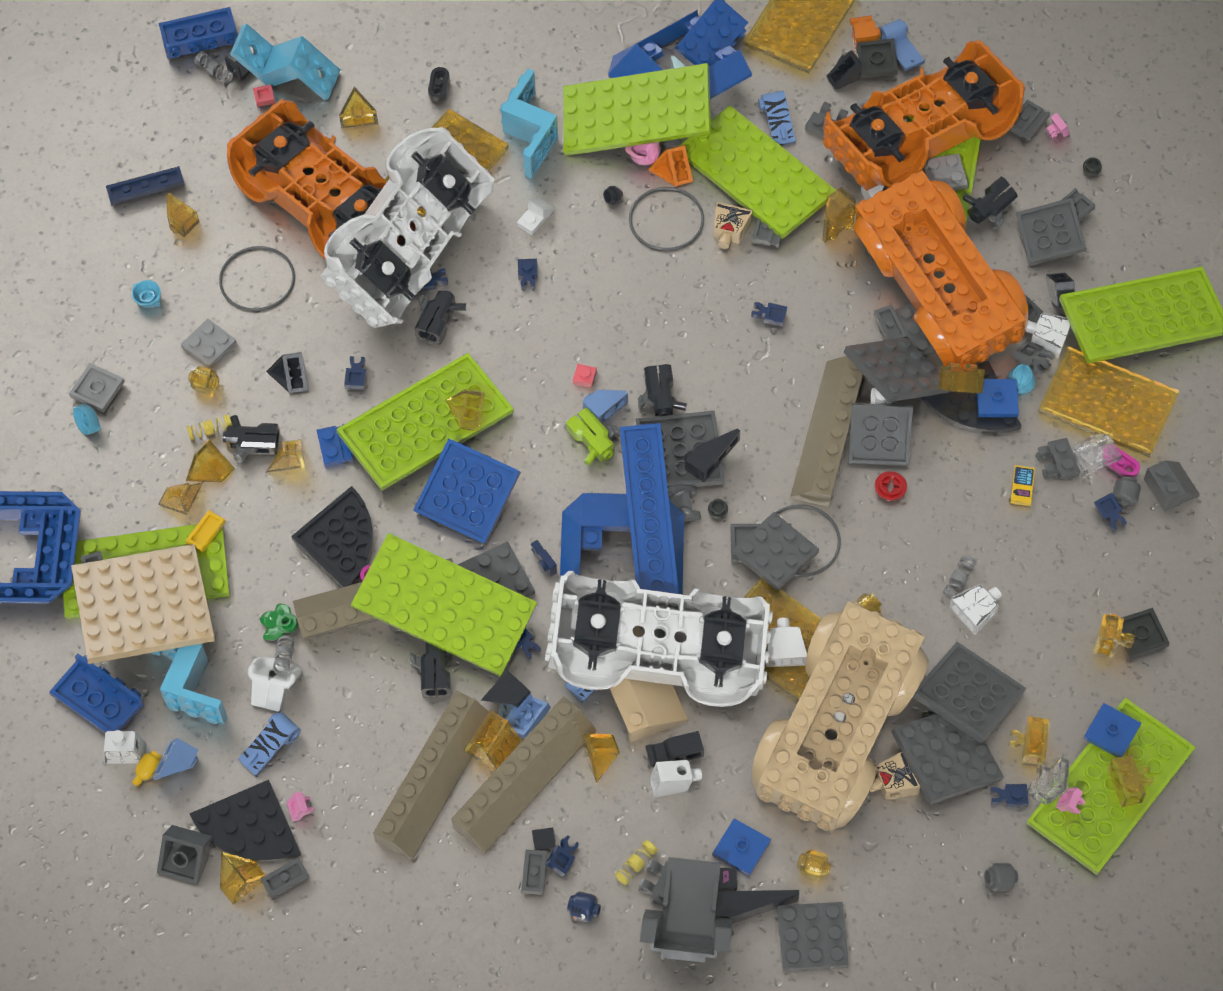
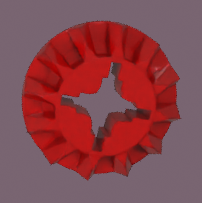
[875,471,907,502]

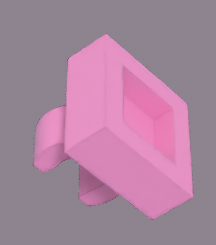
[1046,113,1070,138]
[1055,787,1085,814]
[286,792,314,821]

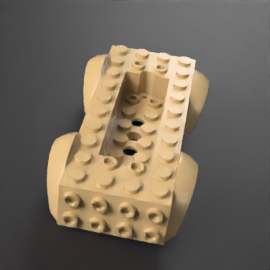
[752,601,929,831]

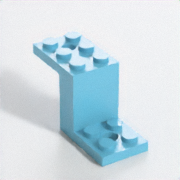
[230,24,341,100]
[500,69,558,179]
[152,644,227,724]

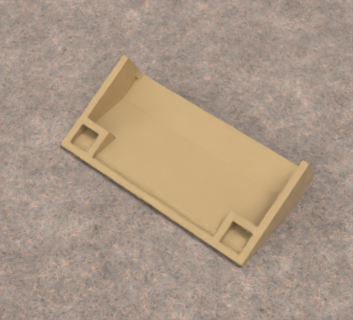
[609,626,688,743]

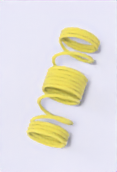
[186,414,232,441]
[615,840,658,885]

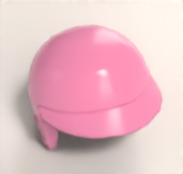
[625,142,661,166]

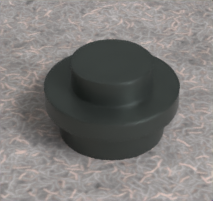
[1083,157,1102,176]
[708,499,728,519]

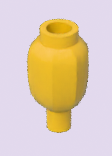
[131,750,162,787]

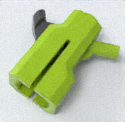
[566,408,620,466]

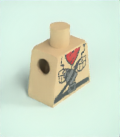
[713,202,752,249]
[869,752,920,800]

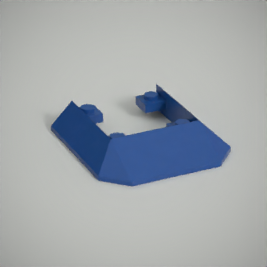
[608,10,752,99]
[0,491,81,604]
[560,493,684,595]

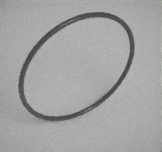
[629,187,704,251]
[219,246,295,311]
[775,504,841,577]

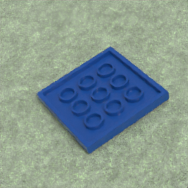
[413,438,521,545]

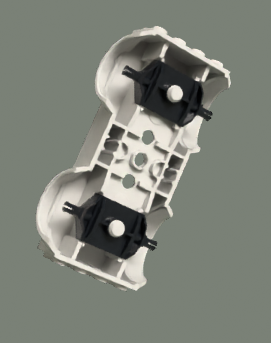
[320,127,495,328]
[545,571,773,707]

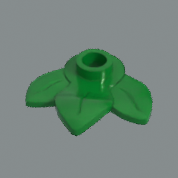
[260,603,298,641]

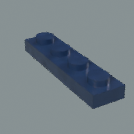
[106,166,185,205]

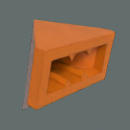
[648,145,693,186]

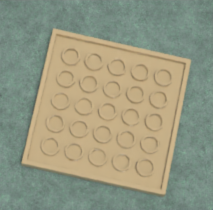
[71,544,215,664]

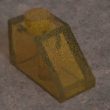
[166,192,199,237]

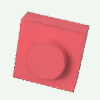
[253,84,275,107]
[573,364,597,388]

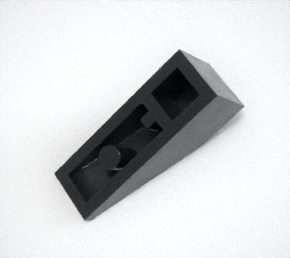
[684,429,740,482]

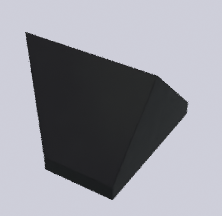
[826,50,862,90]
[266,352,308,393]
[481,670,531,708]

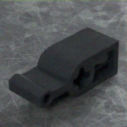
[645,731,704,767]

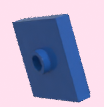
[976,379,1019,417]
[1083,703,1141,759]
[712,818,771,877]

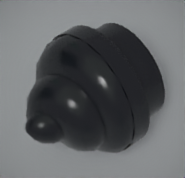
[603,186,623,205]

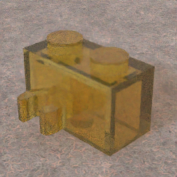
[938,362,985,393]
[1093,614,1135,658]
[1009,716,1050,768]
[1108,754,1154,808]

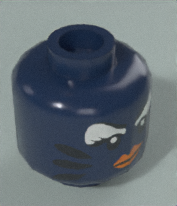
[567,891,601,923]

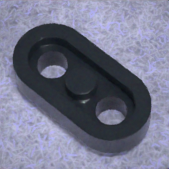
[428,67,450,102]

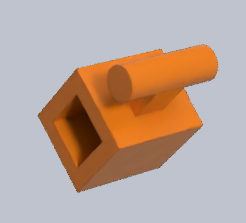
[849,15,881,50]

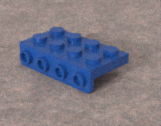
[675,0,749,66]
[158,7,238,59]
[49,653,144,733]

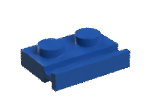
[316,424,353,467]

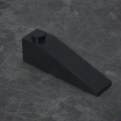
[715,890,799,923]

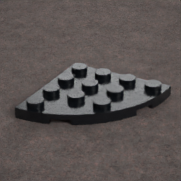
[920,361,1022,434]
[291,486,373,588]
[189,780,301,863]

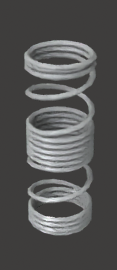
[195,51,233,84]
[943,555,976,600]
[273,635,294,675]

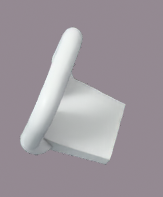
[248,656,302,712]

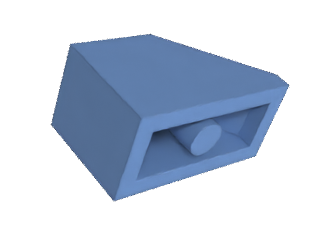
[583,390,628,424]
[152,738,198,780]

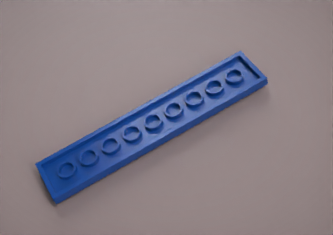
[619,423,679,630]

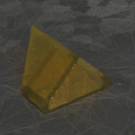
[339,86,378,129]
[445,389,485,432]
[265,439,305,473]
[186,440,235,482]
[158,482,203,515]
[582,733,620,783]
[220,852,266,905]

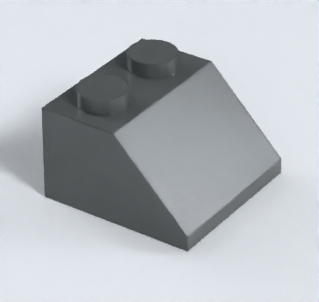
[1144,460,1200,511]
[157,825,212,885]

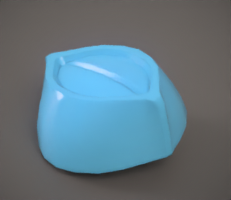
[132,280,161,308]
[1006,364,1036,395]
[73,404,100,435]

